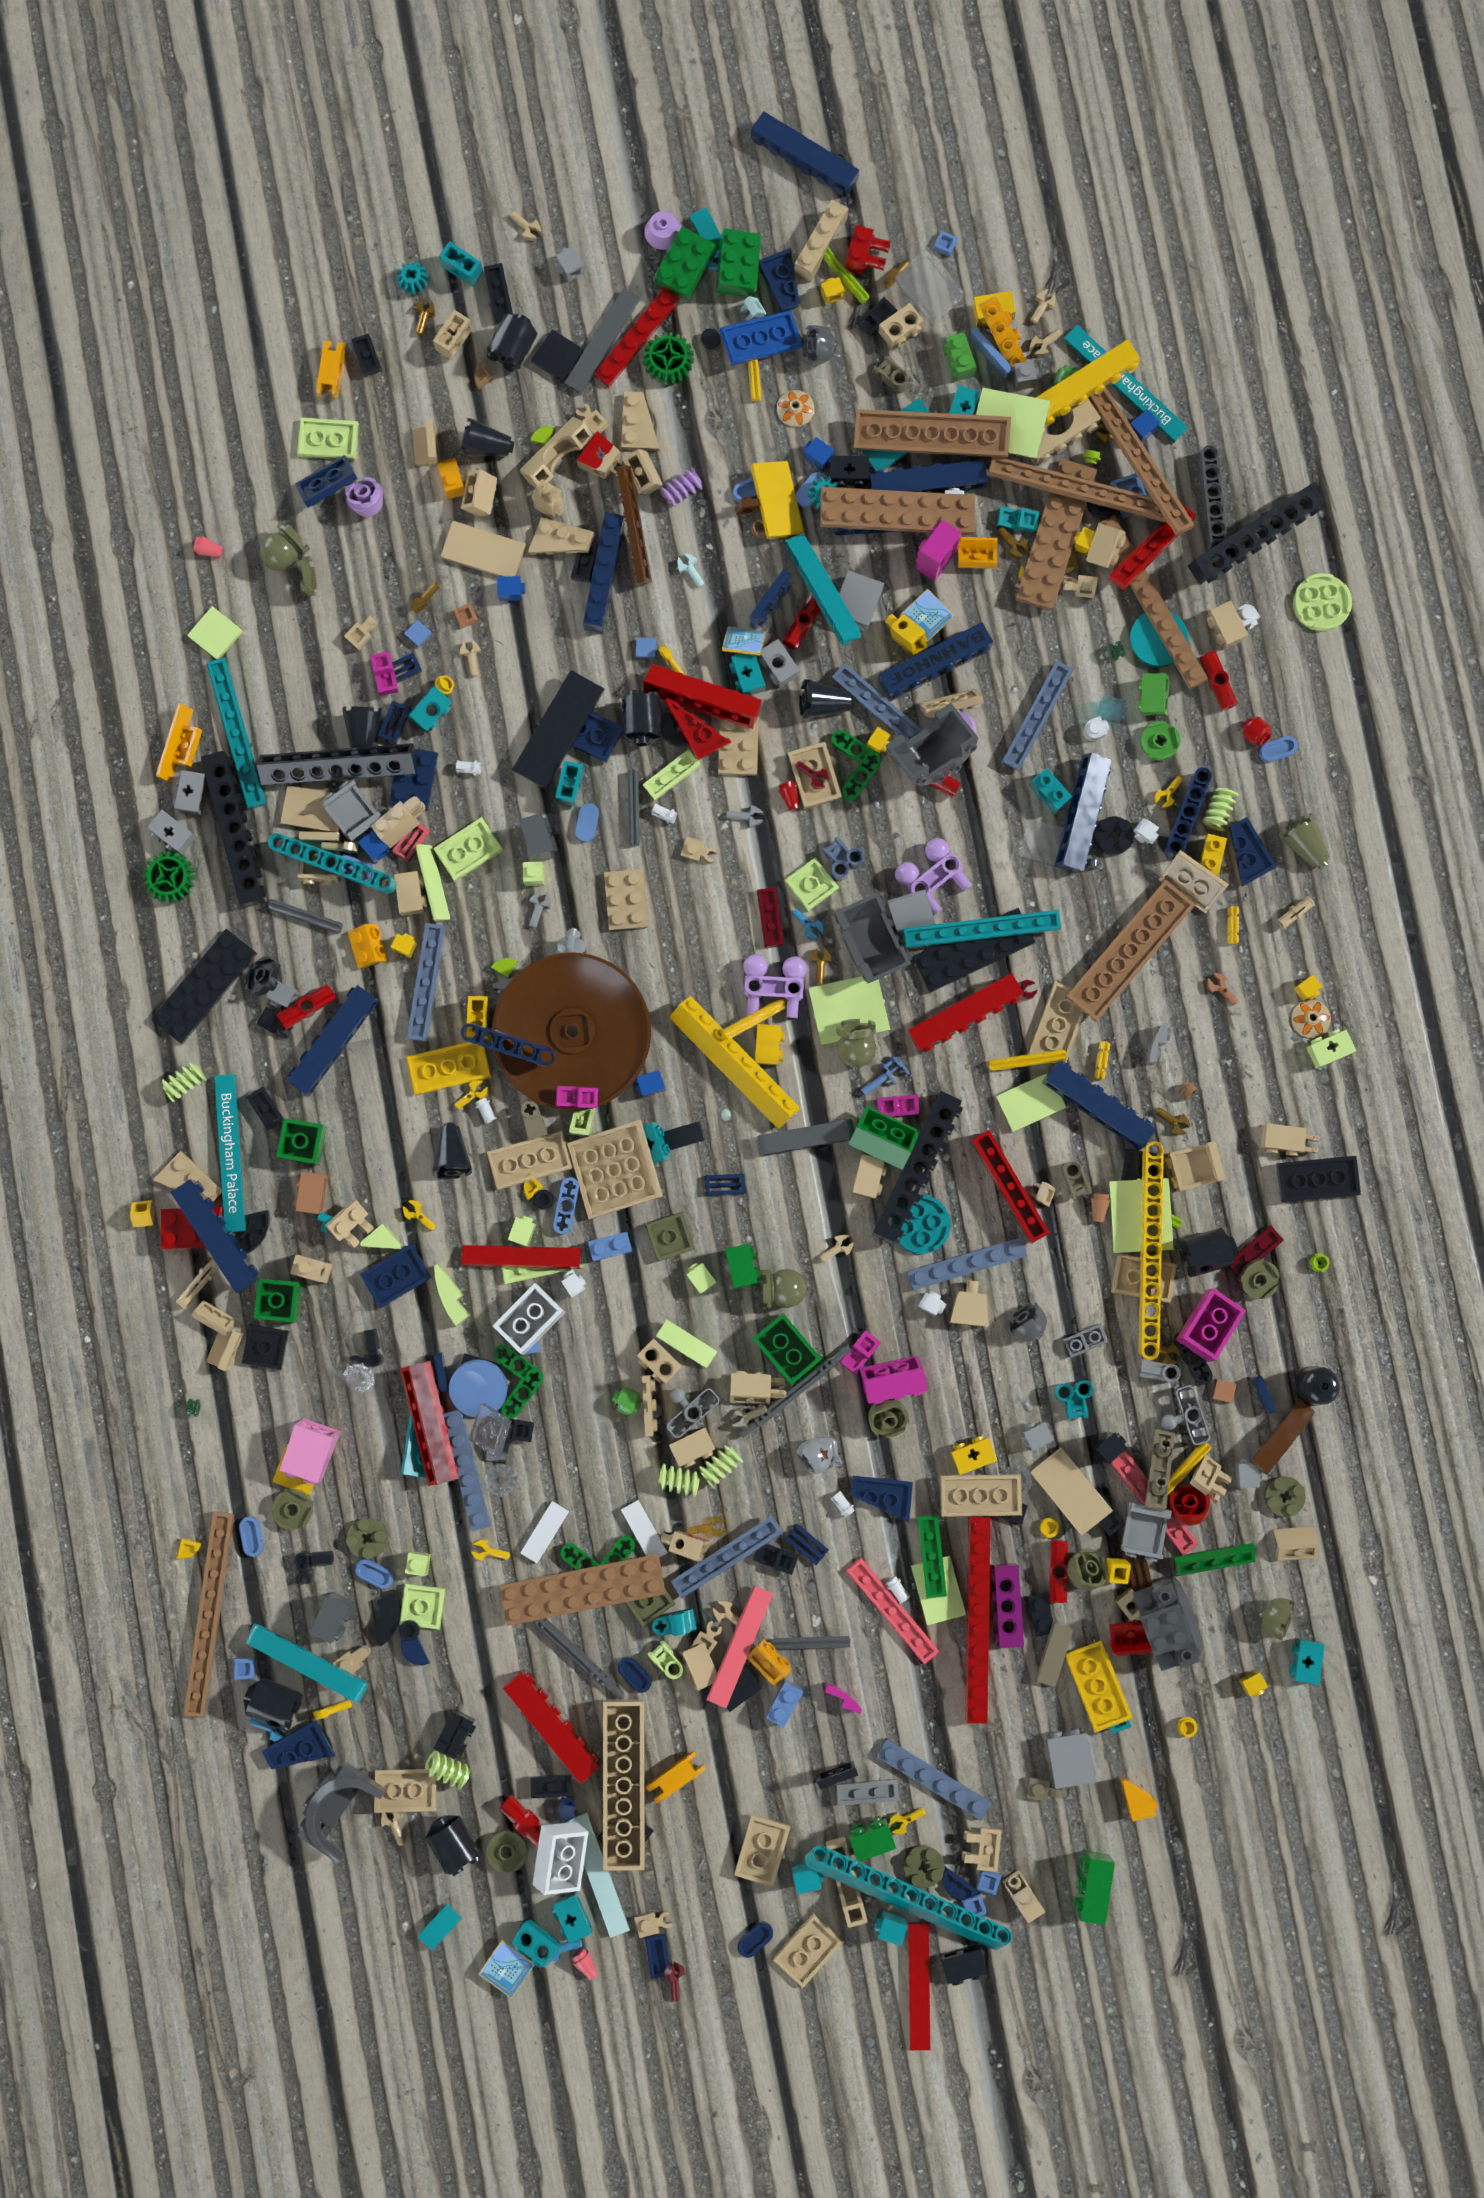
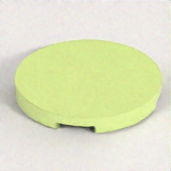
[1293,573,1352,631]

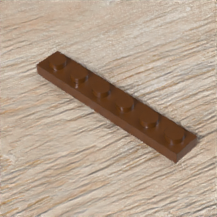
[616,465,652,584]

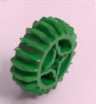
[643,332,694,385]
[142,851,196,904]

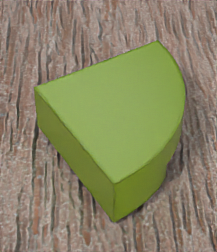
[530,426,554,445]
[491,958,518,978]

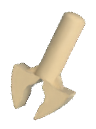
[510,212,542,241]
[1030,289,1056,324]
[1029,329,1062,357]
[460,639,482,677]
[320,841,359,854]
[819,1235,854,1263]
[713,1600,740,1626]
[381,1813,406,1846]

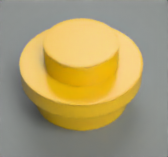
[435,676,454,695]
[1177,1717,1198,1738]

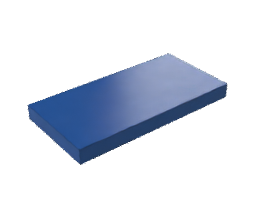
[719,310,803,366]

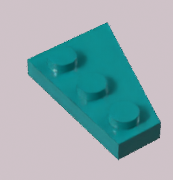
[401,1414,427,1479]

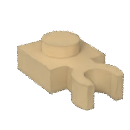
[576,403,609,435]
[681,837,717,863]
[690,1620,722,1655]
[635,1910,673,1938]

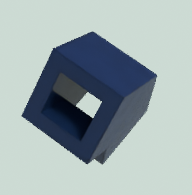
[557,1797,576,1823]

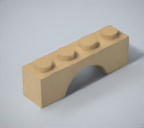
[794,200,848,282]
[1030,399,1101,466]
[519,417,594,487]
[826,1836,868,1928]

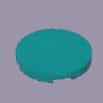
[1129,611,1188,668]
[891,1195,951,1254]

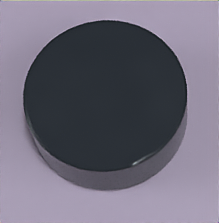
[701,328,720,349]
[534,1189,554,1210]
[399,1620,420,1641]

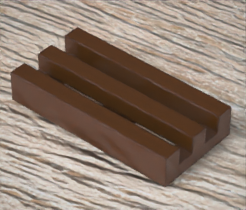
[1124,1551,1152,1592]

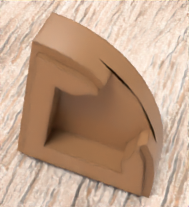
[474,362,494,390]

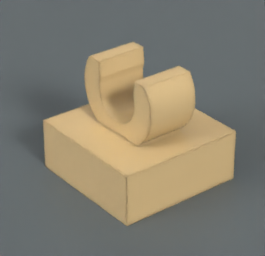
[1030,1182,1056,1207]

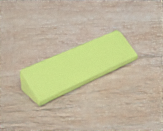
[415,844,450,923]

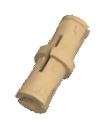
[1276,896,1315,929]

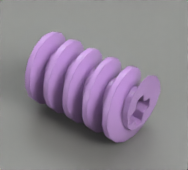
[659,467,703,507]

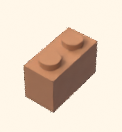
[293,1172,328,1215]

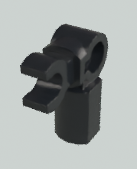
[350,1329,384,1371]
[294,1551,334,1584]

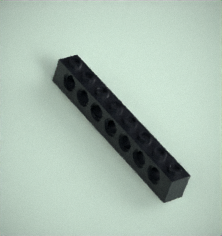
[1188,483,1325,585]
[257,743,418,786]
[201,751,267,909]
[872,1091,964,1245]

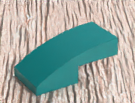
[689,207,721,249]
[996,506,1039,531]
[417,1904,462,1951]

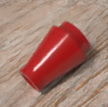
[778,780,800,811]

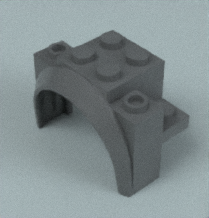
[1133,1575,1204,1671]
[297,1762,387,1864]

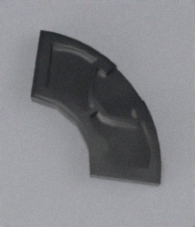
[235,1210,270,1254]
[370,1589,401,1646]

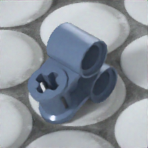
[822,837,864,881]

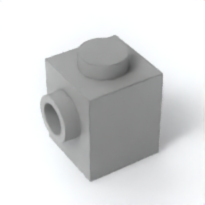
[555,246,585,282]
[1012,361,1039,391]
[266,980,299,1009]
[1021,1421,1054,1451]
[1235,1458,1263,1488]

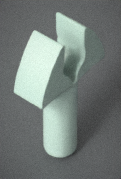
[678,553,704,587]

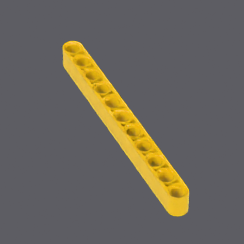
[1138,1141,1164,1360]

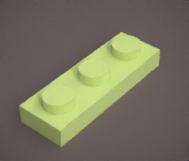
[643,749,701,801]

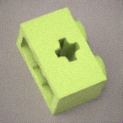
[1306,1029,1356,1069]

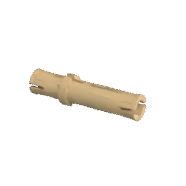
[175,1258,219,1309]

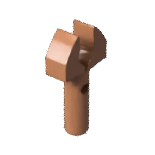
[1207,973,1239,1005]

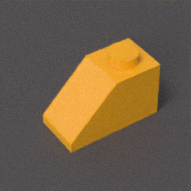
[437,458,464,499]
[1119,1777,1158,1821]

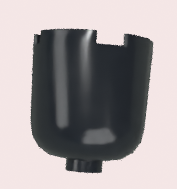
[1295,1366,1341,1406]

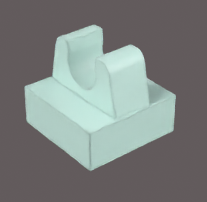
[741,296,767,321]

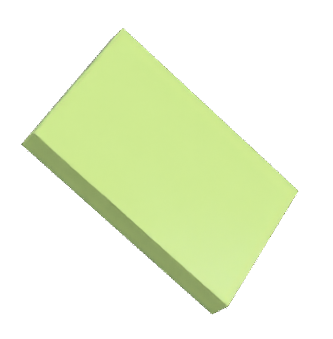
[297,417,359,461]
[433,817,503,882]
[996,1073,1066,1132]
[911,1555,966,1625]

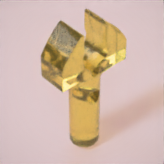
[688,1516,727,1537]

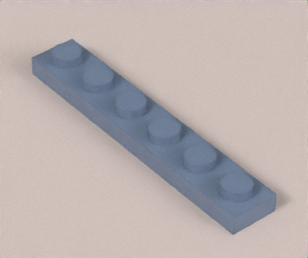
[1002,660,1074,771]
[832,663,923,741]
[407,923,446,1042]
[907,1237,1027,1291]
[443,1410,492,1531]
[671,1516,783,1599]
[876,1738,992,1821]

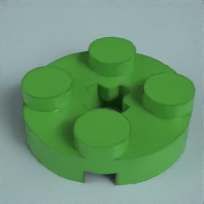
[1140,721,1180,761]

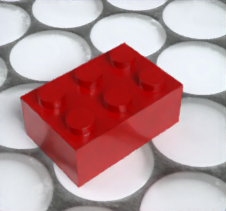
[161,1207,225,1250]

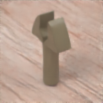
[730,1405,767,1430]

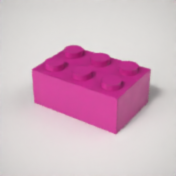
[916,520,962,582]
[1175,1288,1246,1362]
[860,1355,928,1404]

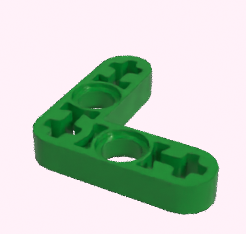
[831,730,881,802]
[494,1345,544,1419]
[561,1535,635,1570]

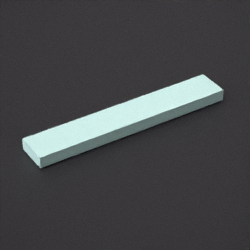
[568,1812,630,1938]

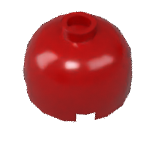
[1169,1484,1211,1526]

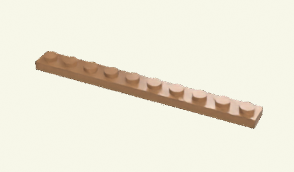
[1088,387,1195,536]
[988,457,1168,523]
[1096,516,1208,690]
[184,1511,234,1718]

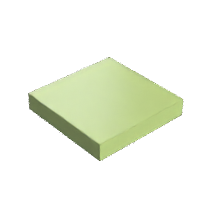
[187,606,243,660]
[785,857,839,912]
[399,1583,446,1630]

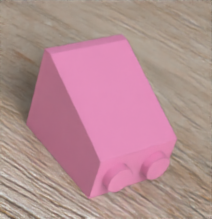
[280,1418,341,1485]

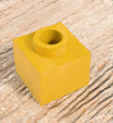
[821,277,845,305]
[1074,527,1095,556]
[867,727,890,755]
[391,933,418,958]
[1294,974,1323,1001]
[130,1200,155,1227]
[1106,1558,1131,1584]
[1238,1670,1268,1697]

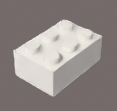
[493,1283,566,1355]
[533,1822,589,1895]

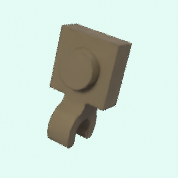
[1026,1776,1064,1802]

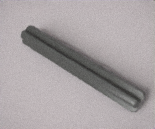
[628,769,640,846]
[267,899,343,933]
[770,1636,850,1650]

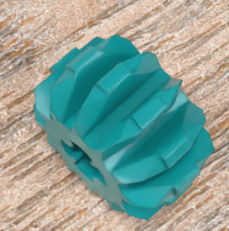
[396,261,429,296]
[807,476,837,509]

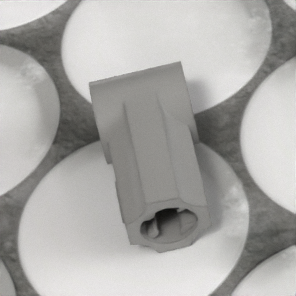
[1139,1359,1180,1382]

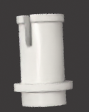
[456,760,481,776]
[651,804,677,824]
[475,1098,497,1124]
[831,1491,855,1518]
[886,1576,910,1604]

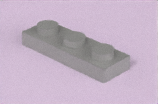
[836,1779,899,1806]

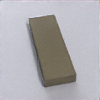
[1035,1622,1073,1687]

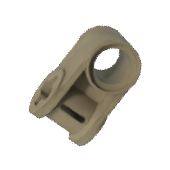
[873,356,908,393]
[521,1101,548,1140]
[1061,1161,1092,1201]

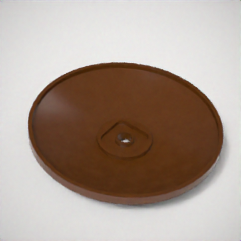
[492,952,651,1111]

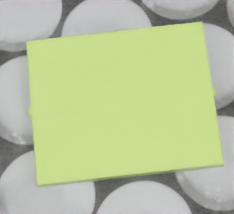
[976,388,1050,459]
[808,976,890,1045]
[1109,1178,1174,1253]

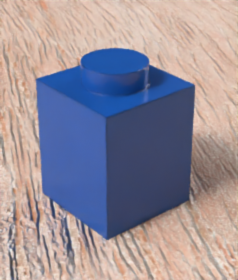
[1130,409,1160,442]
[804,437,835,471]
[497,576,526,601]
[358,830,391,863]
[634,1070,666,1098]

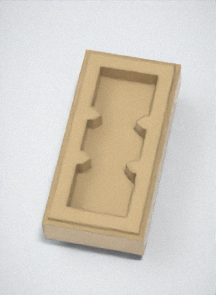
[191,1300,237,1336]

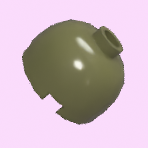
[868,1399,910,1438]
[1067,1548,1108,1591]
[1259,1598,1295,1640]

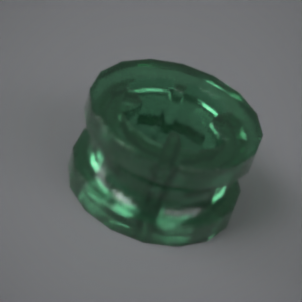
[1109,641,1125,661]
[186,1398,201,1417]

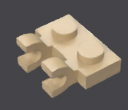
[325,1199,374,1248]
[1190,1455,1232,1503]
[962,1827,1001,1872]

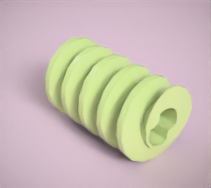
[1202,787,1239,831]
[162,1062,207,1102]
[699,1445,744,1488]
[657,1464,701,1497]
[425,1751,471,1790]

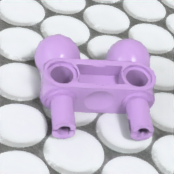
[895,838,972,916]
[743,954,807,1018]

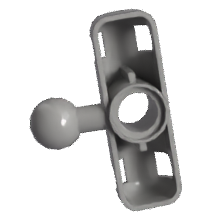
[1161,1385,1211,1445]
[667,1387,720,1438]

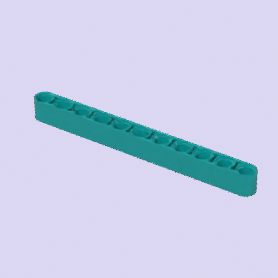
[805,1845,1012,1950]

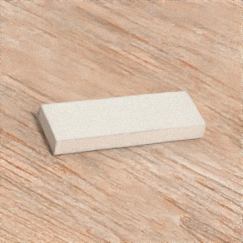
[621,1499,668,1558]
[521,1501,569,1563]

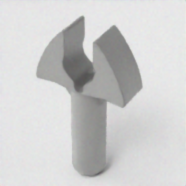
[726,805,763,828]
[529,891,551,928]

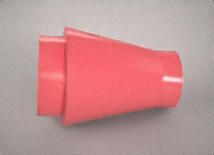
[193,536,223,558]
[570,1947,598,1980]

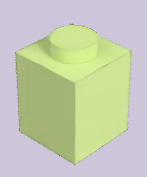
[523,861,545,886]
[508,1215,536,1247]
[686,1263,717,1294]
[405,1551,431,1576]

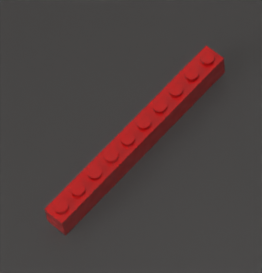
[965,1516,991,1724]

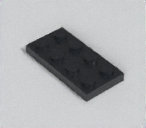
[1276,1156,1361,1203]

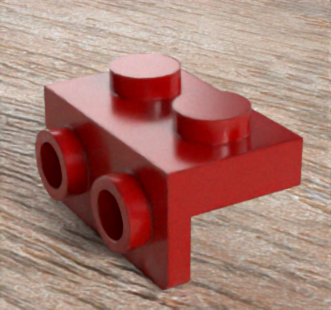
[1109,1621,1152,1656]

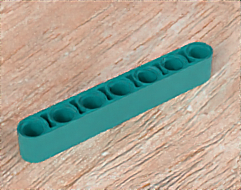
[784,533,861,645]
[268,833,397,894]
[245,1623,369,1703]

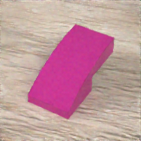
[370,651,399,696]
[555,1085,598,1108]
[877,1094,920,1117]
[839,1330,881,1375]
[824,1682,862,1714]

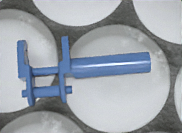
[861,1055,910,1096]

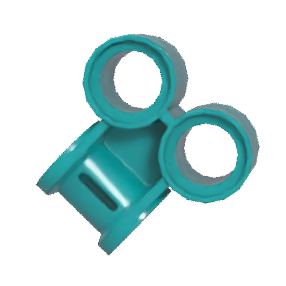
[1053,1380,1093,1421]
[652,1608,697,1636]

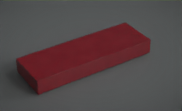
[757,887,784,948]
[1228,1225,1284,1278]

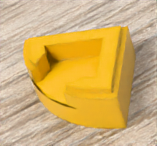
[524,1173,543,1200]
[176,1538,202,1559]

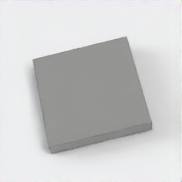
[888,889,935,937]

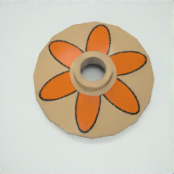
[777,390,814,427]
[1292,1000,1331,1038]

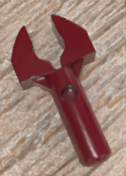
[795,761,829,789]
[1020,980,1038,1001]
[664,1962,685,2002]

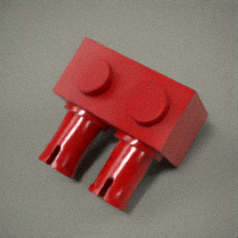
[845,225,891,275]

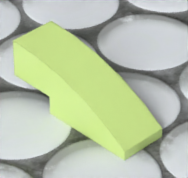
[434,1264,470,1326]
[656,1319,717,1368]

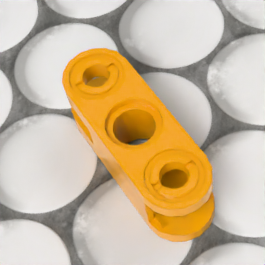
[316,340,346,399]
[645,1751,706,1804]

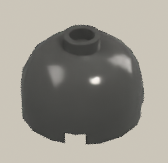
[802,325,837,365]
[1006,1303,1047,1342]

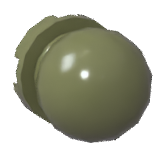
[259,521,310,571]
[836,1019,877,1068]
[761,1269,807,1309]

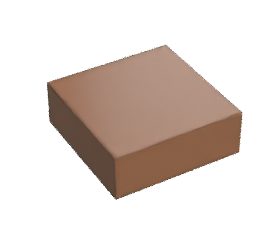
[453,602,479,629]
[1212,1379,1237,1403]

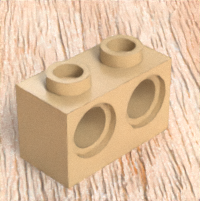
[878,303,924,350]
[433,310,472,360]
[637,1339,683,1384]

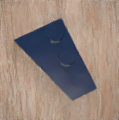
[759,248,800,312]
[1229,817,1277,887]
[851,1475,913,1522]
[262,1720,336,1769]

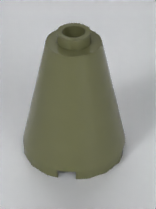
[1279,813,1330,869]

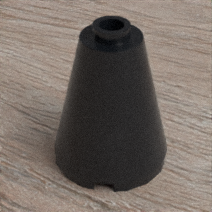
[460,417,514,457]
[799,679,854,719]
[342,706,382,748]
[432,1122,472,1179]

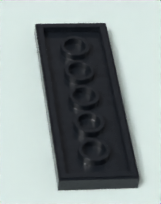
[512,670,605,789]

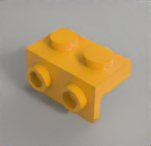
[957,537,998,569]
[347,924,387,969]
[747,1639,792,1686]

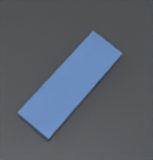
[968,327,1013,380]

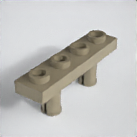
[1144,1429,1175,1511]

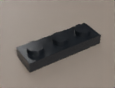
[484,263,513,323]

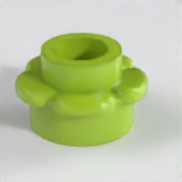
[1082,450,1101,465]
[1310,1253,1330,1272]

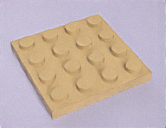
[567,1120,663,1219]

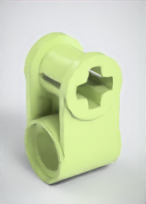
[647,1640,684,1679]

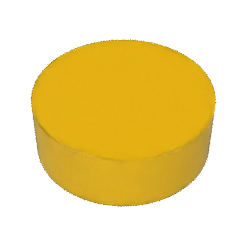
[1039,1517,1060,1538]

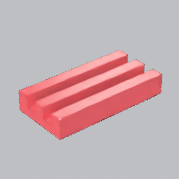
[391,824,430,863]

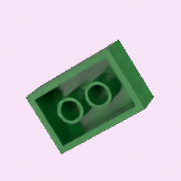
[654,226,717,302]
[715,228,761,297]
[849,1106,920,1170]
[753,1313,822,1385]
[1073,1850,1115,1926]

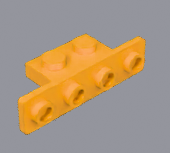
[979,296,1027,371]
[156,703,203,782]

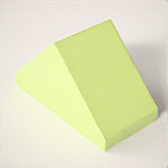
[569,1108,595,1137]
[360,1224,403,1250]

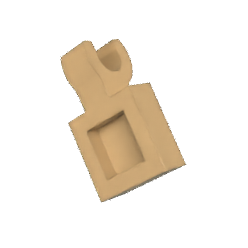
[1063,575,1098,598]
[344,616,378,651]

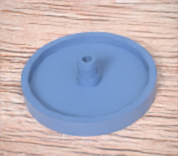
[449,1360,508,1417]

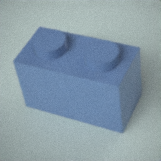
[588,1232,632,1262]
[766,1679,803,1728]

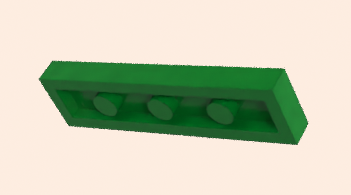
[918,1515,947,1599]
[1174,1543,1255,1577]

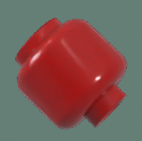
[1242,717,1272,746]

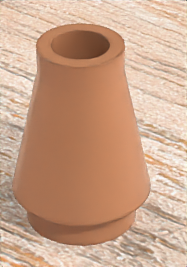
[1091,1193,1110,1222]

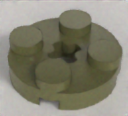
[298,556,317,596]
[1238,1259,1279,1299]
[1264,1476,1306,1517]
[272,1489,314,1530]
[346,1518,387,1559]
[487,1829,528,1873]
[903,1845,944,1888]

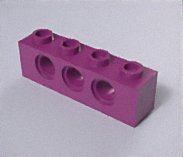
[990,1563,1024,1648]

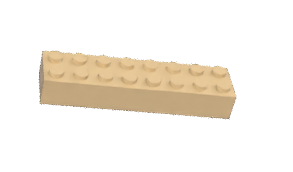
[603,1699,645,1871]

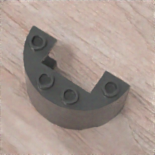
[886,703,978,786]
[834,892,912,984]

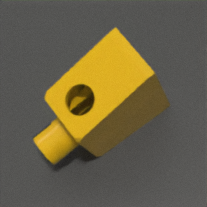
[885,614,927,658]

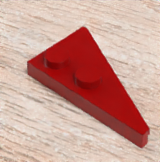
[665,698,731,761]

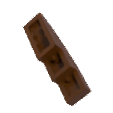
[1251,1399,1315,1475]

